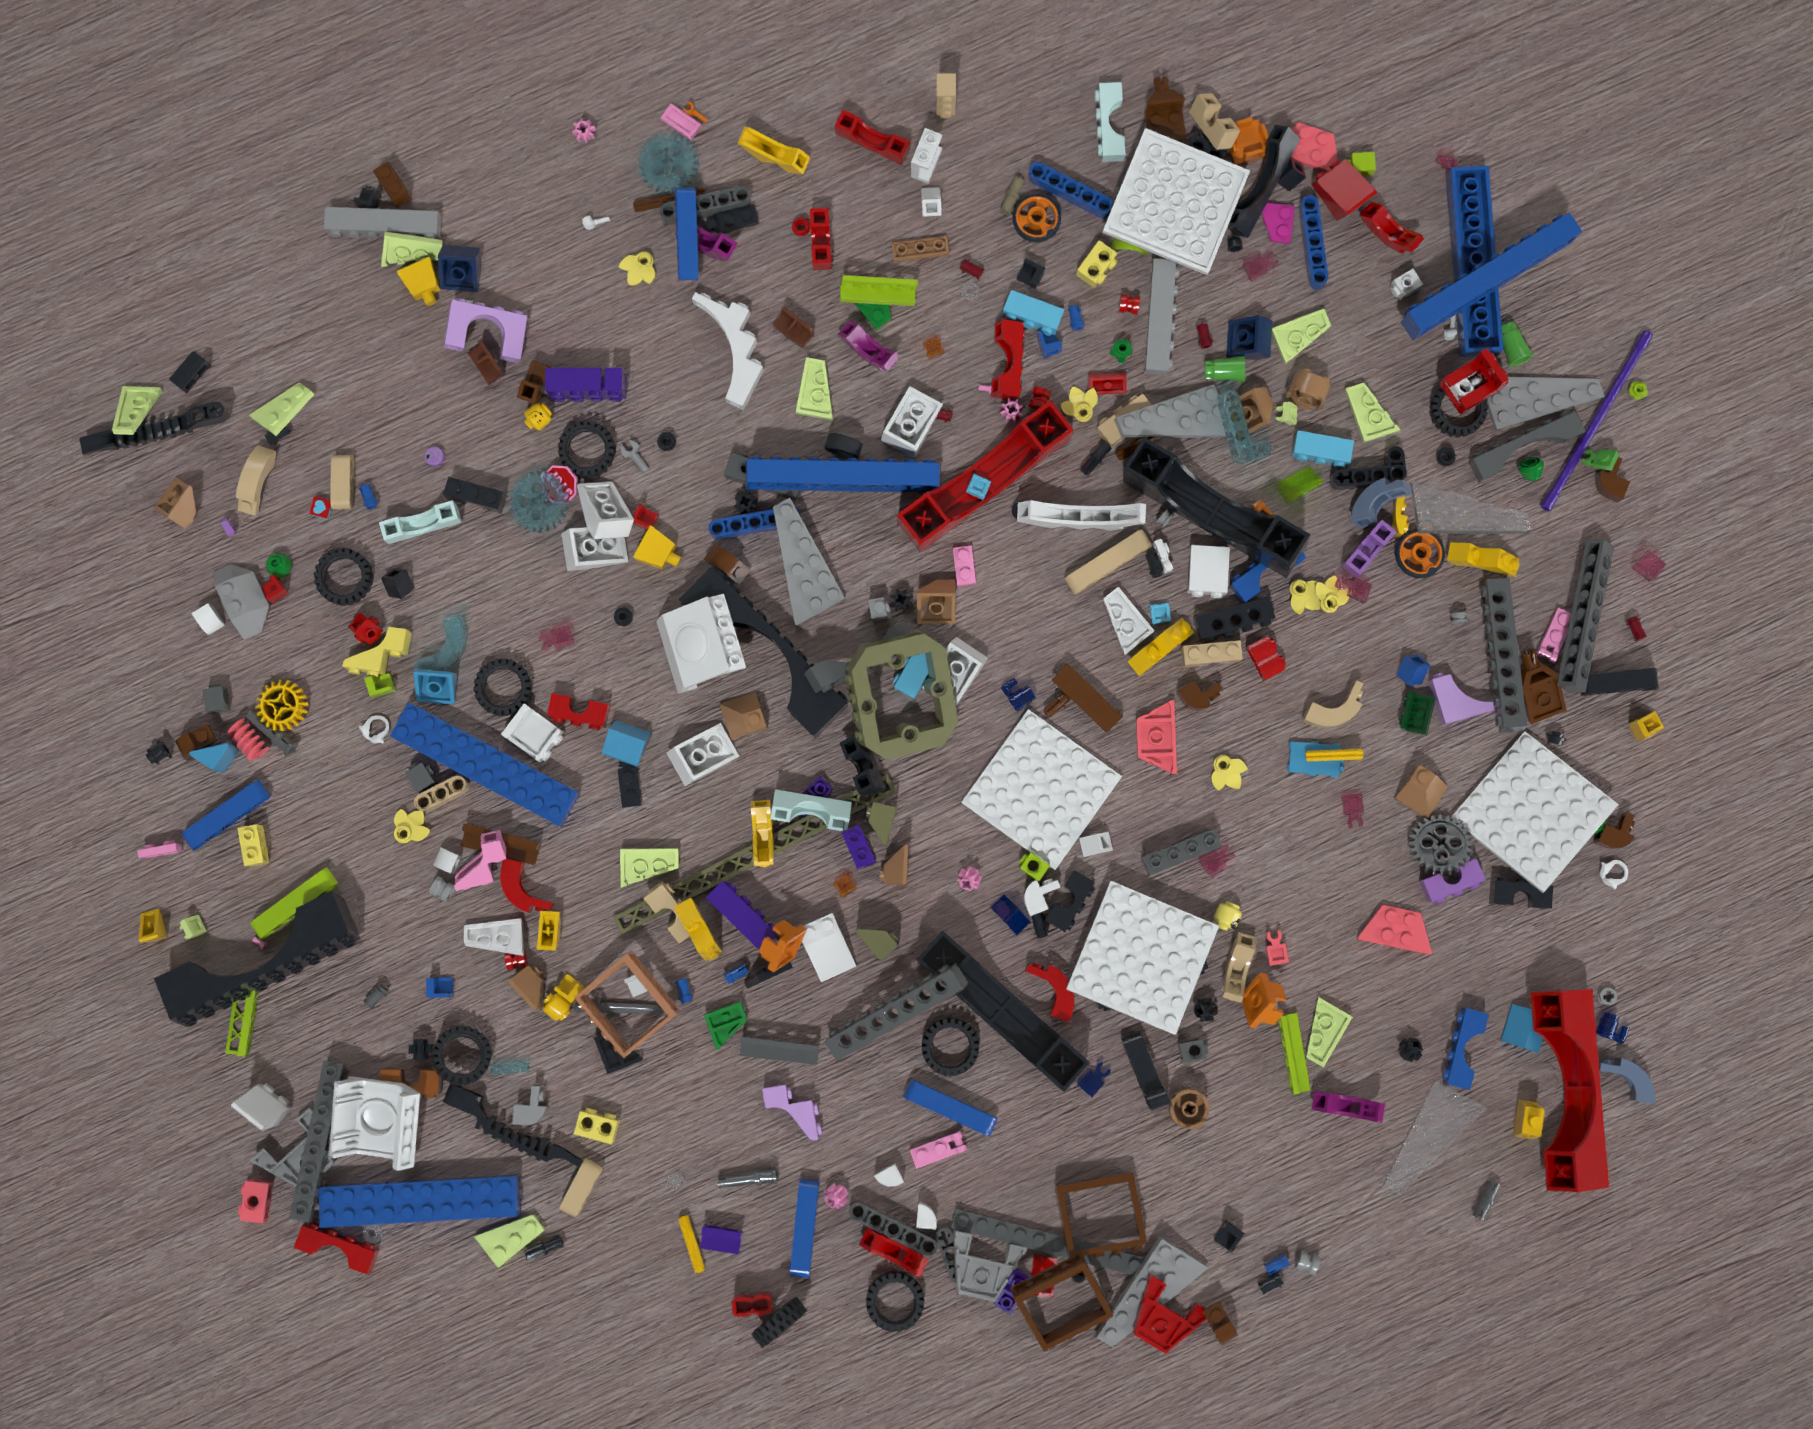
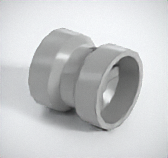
[429,876,455,902]
[1295,1250,1321,1275]

